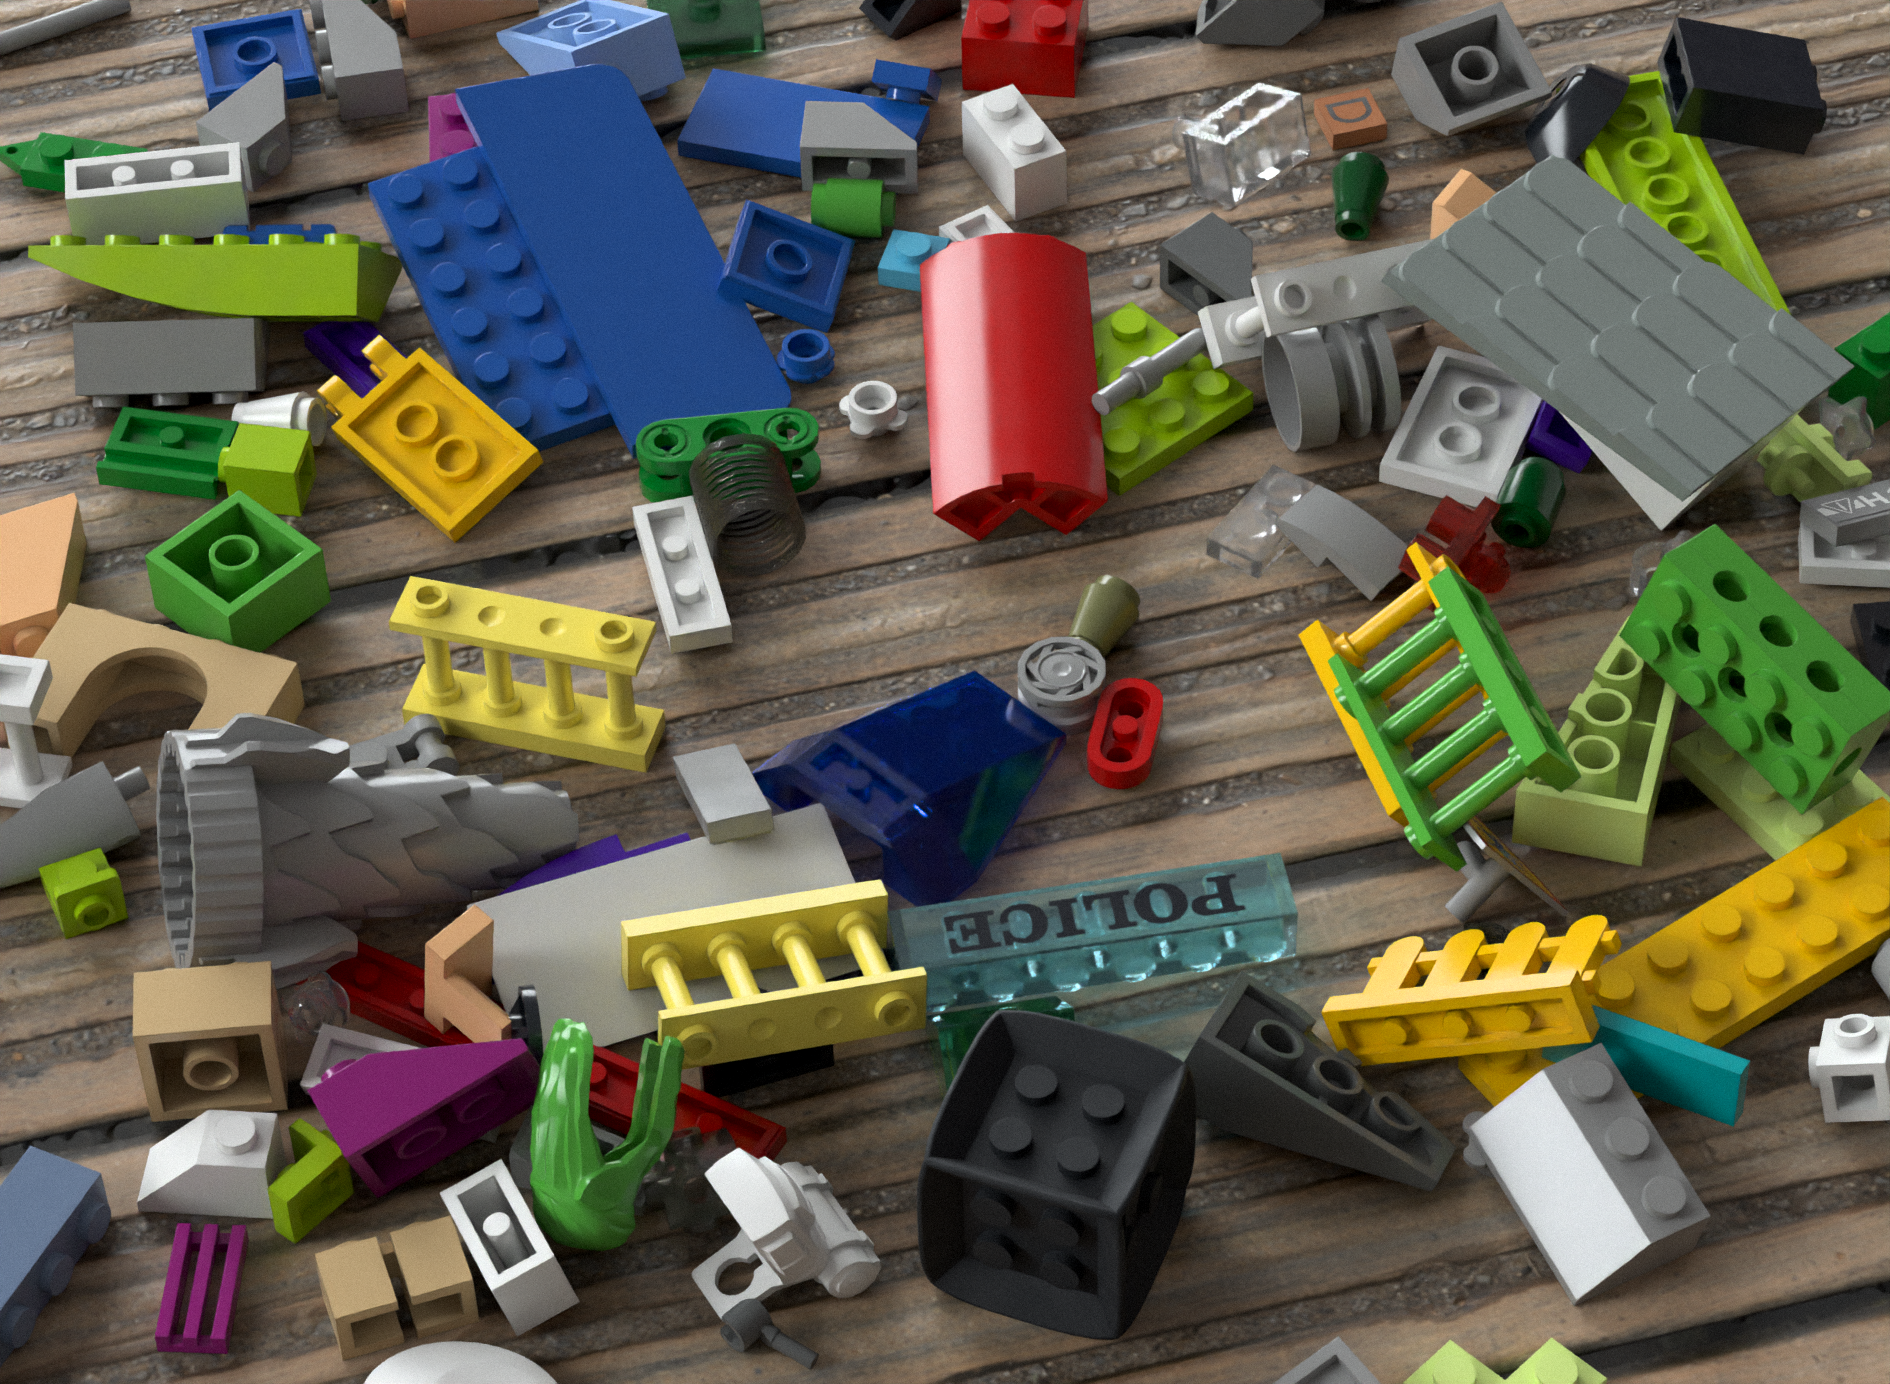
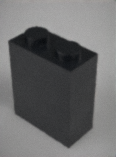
[1657,17,1827,155]

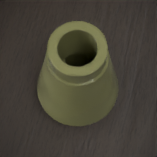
[1068,575,1141,658]

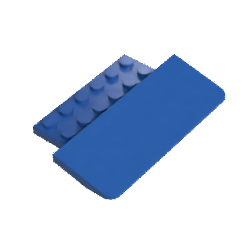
[368,64,791,459]

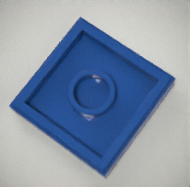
[191,9,321,112]
[717,199,855,333]

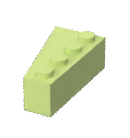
[1512,616,1682,867]

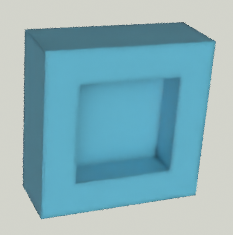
[878,229,950,292]

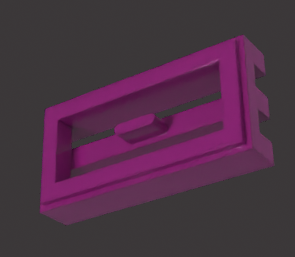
[155,1223,249,1354]

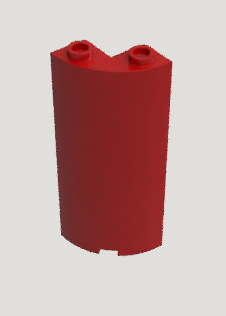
[920,233,1108,541]

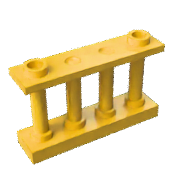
[1299,542,1509,827]

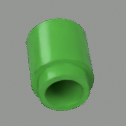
[811,178,896,238]

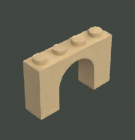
[3,603,305,758]

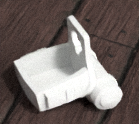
[692,1148,881,1321]

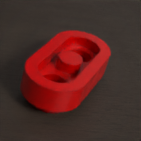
[1087,678,1163,789]

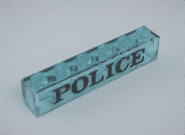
[887,853,1298,1012]

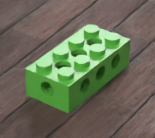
[1619,524,1890,815]

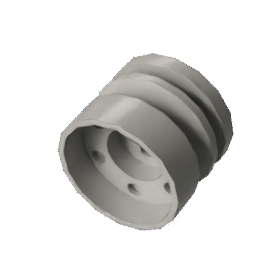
[1261,314,1401,452]

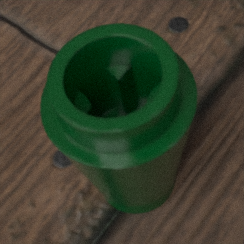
[1331,152,1389,241]

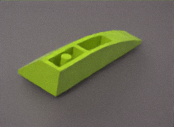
[28,234,402,322]

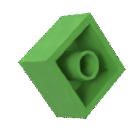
[145,490,331,653]

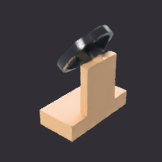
[424,904,544,1066]

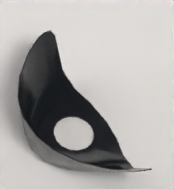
[1525,63,1630,164]

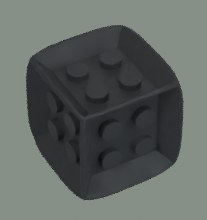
[917,1010,1196,1340]

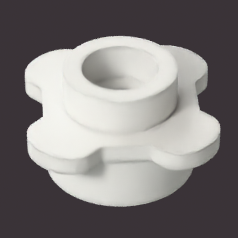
[839,381,908,439]

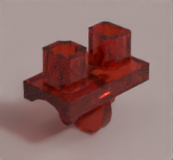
[1398,495,1511,612]

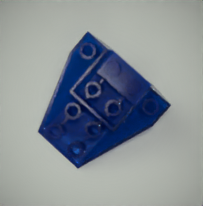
[751,670,1067,917]

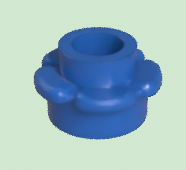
[777,329,835,384]

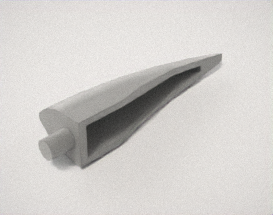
[0,761,150,889]

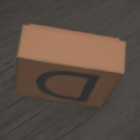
[1314,88,1387,150]

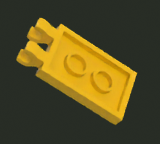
[317,335,544,543]

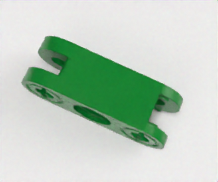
[636,408,821,504]

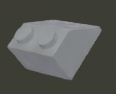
[1391,1,1552,136]

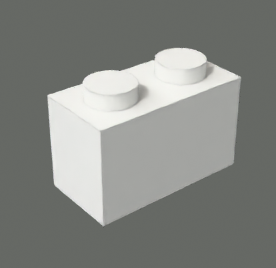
[962,84,1067,222]
[440,1159,580,1337]

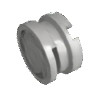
[1018,637,1106,736]

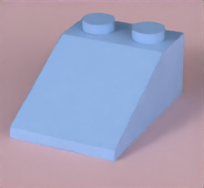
[496,0,686,101]

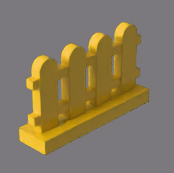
[1321,915,1622,1066]

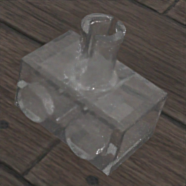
[1172,82,1312,206]

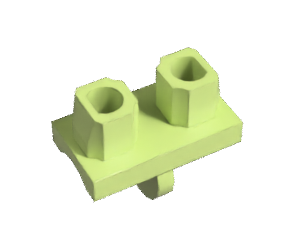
[1757,414,1872,502]

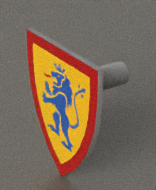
[1445,816,1568,923]

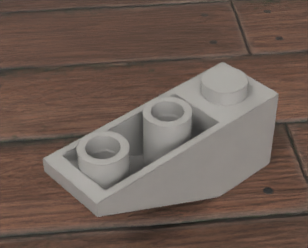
[309,0,409,121]

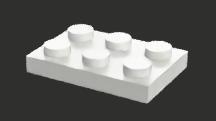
[1379,345,1543,511]

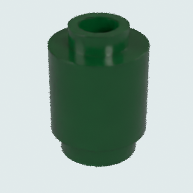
[1490,457,1566,548]

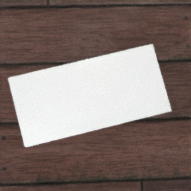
[467,803,886,1053]

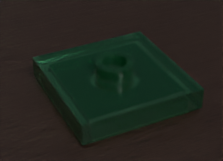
[646,0,766,59]

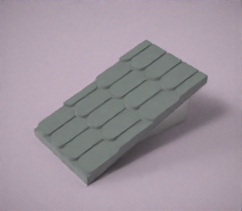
[1381,154,1855,531]

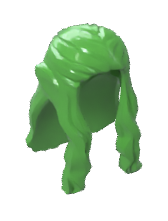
[530,1018,685,1251]

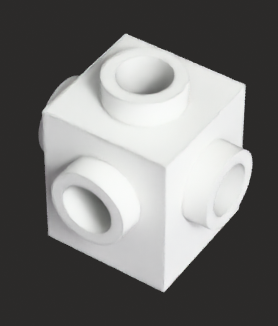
[1808,1014,1890,1123]

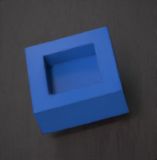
[872,59,942,104]

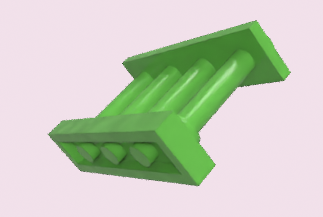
[1328,567,1582,872]

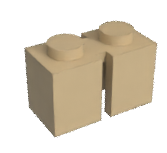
[314,1215,479,1360]

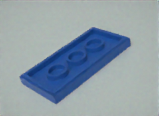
[677,68,930,195]

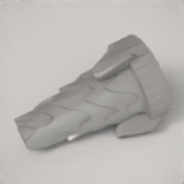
[156,713,579,990]

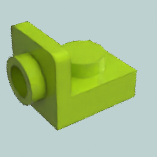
[38,847,129,939]
[267,1118,354,1244]

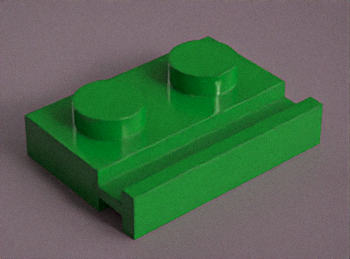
[96,406,239,500]

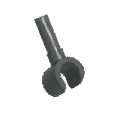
[720,1299,819,1369]

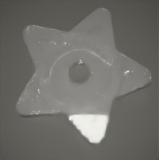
[1819,396,1877,461]

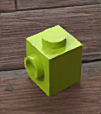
[218,423,317,517]

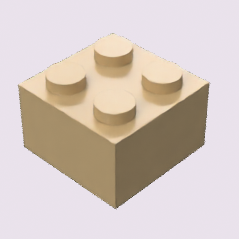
[133,961,288,1122]

